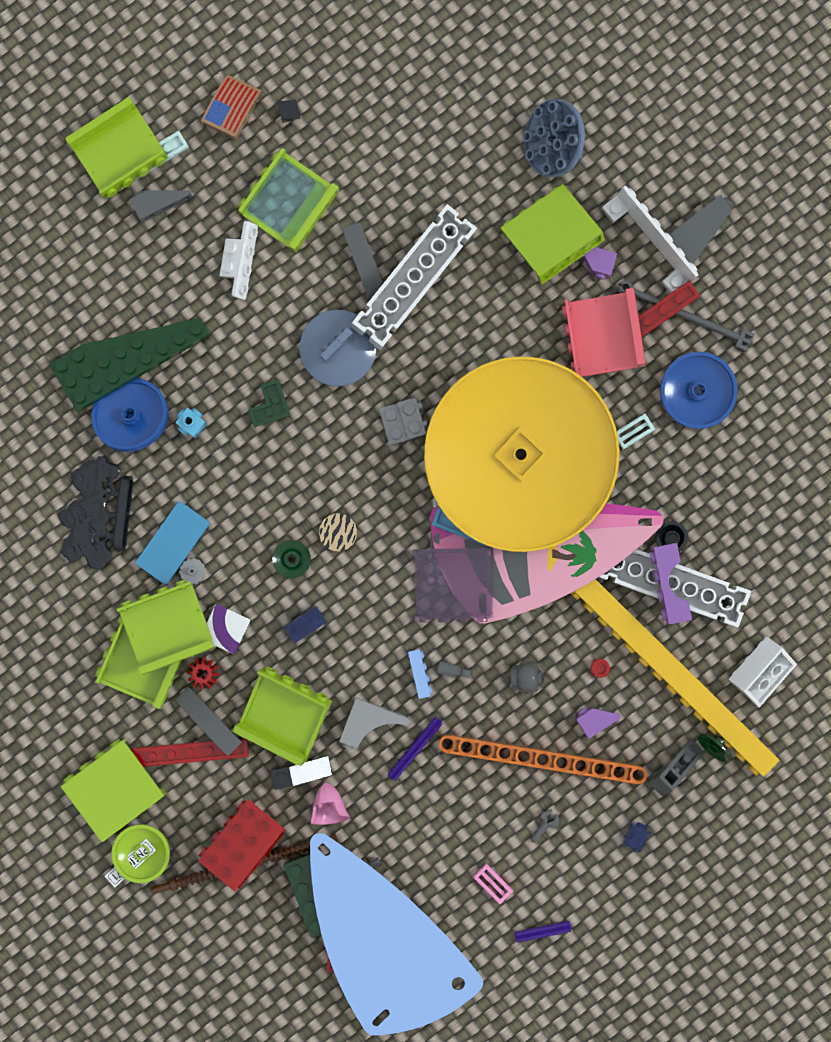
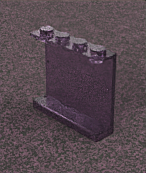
[412,548,493,623]

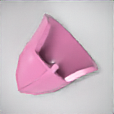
[311,782,350,825]

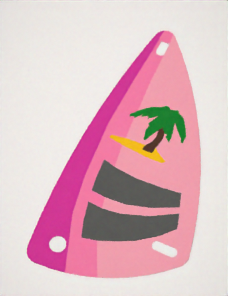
[430,503,663,624]

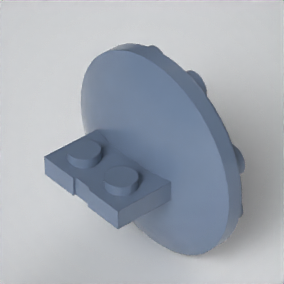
[523,99,585,178]
[300,310,376,387]

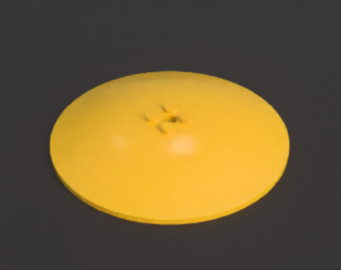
[424,357,619,552]

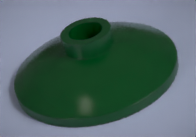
[272,540,311,578]
[698,733,730,762]

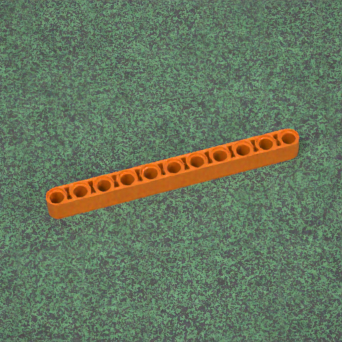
[439,734,647,784]

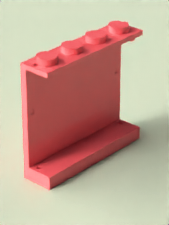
[562,288,646,377]

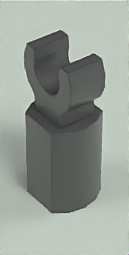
[437,661,471,678]

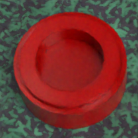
[590,659,610,678]

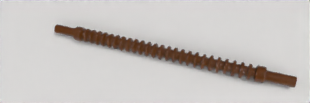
[151,834,338,894]

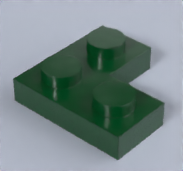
[248,379,291,428]

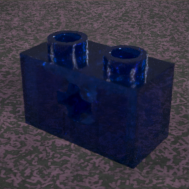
[284,606,328,643]

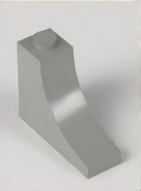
[339,697,410,750]

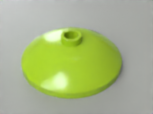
[112,824,170,883]

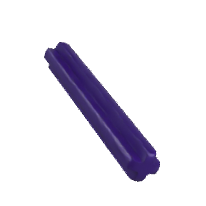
[388,717,442,781]

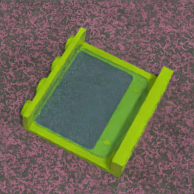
[238,148,339,253]

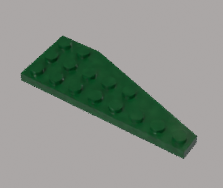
[49,318,210,413]

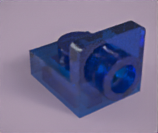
[622,822,651,852]

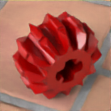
[186,657,220,690]

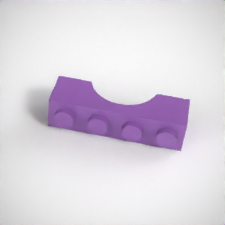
[649,543,692,624]

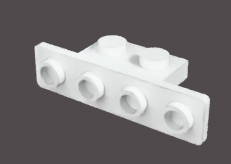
[219,221,258,300]

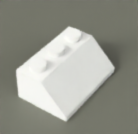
[729,636,797,707]

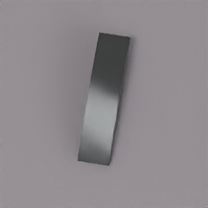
[342,222,383,301]
[175,686,242,756]

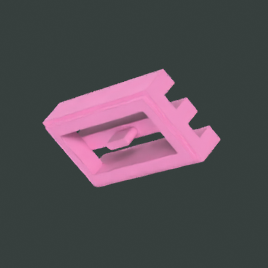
[473,863,513,904]

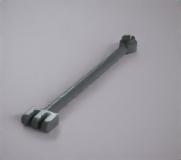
[617,280,755,352]

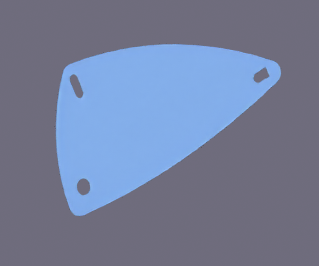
[310,833,483,1035]

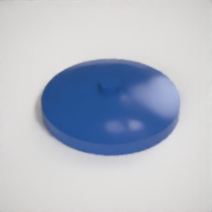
[660,352,738,429]
[91,379,168,452]

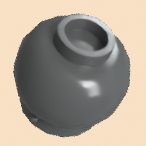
[511,662,544,694]

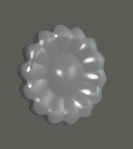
[179,558,206,584]

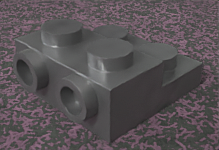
[379,397,428,446]

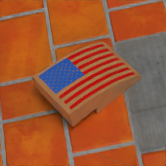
[201,75,262,141]

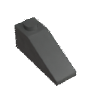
[130,190,193,223]
[649,739,705,796]

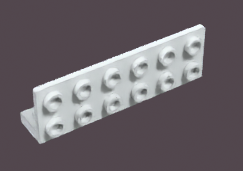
[601,186,699,294]

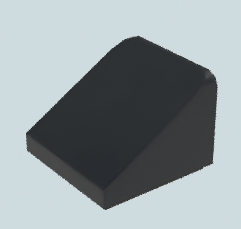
[277,100,301,123]

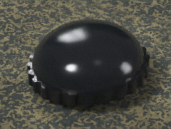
[655,521,688,553]

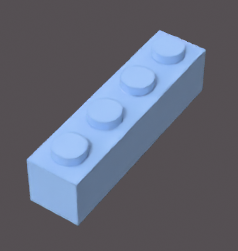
[408,649,432,699]

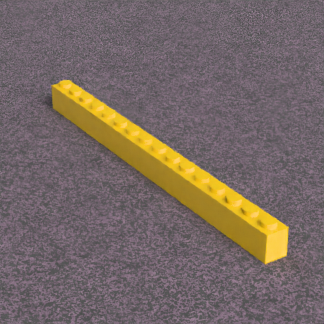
[570,579,780,777]

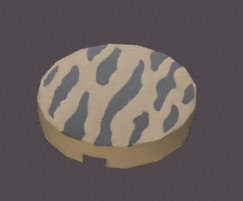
[319,513,357,552]

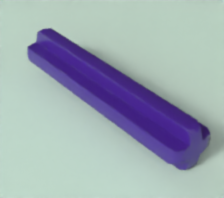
[515,921,572,943]

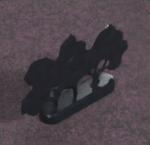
[58,455,134,570]

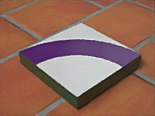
[207,603,251,655]

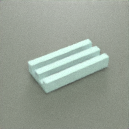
[617,414,655,450]

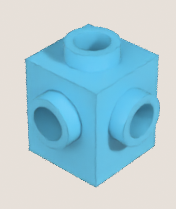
[175,408,208,438]

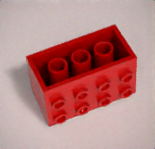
[198,799,287,892]

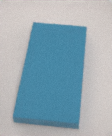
[135,501,211,585]

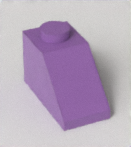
[582,247,617,280]
[575,707,621,738]

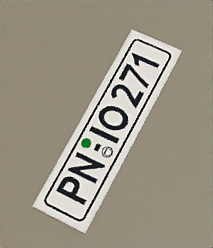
[105,839,156,888]

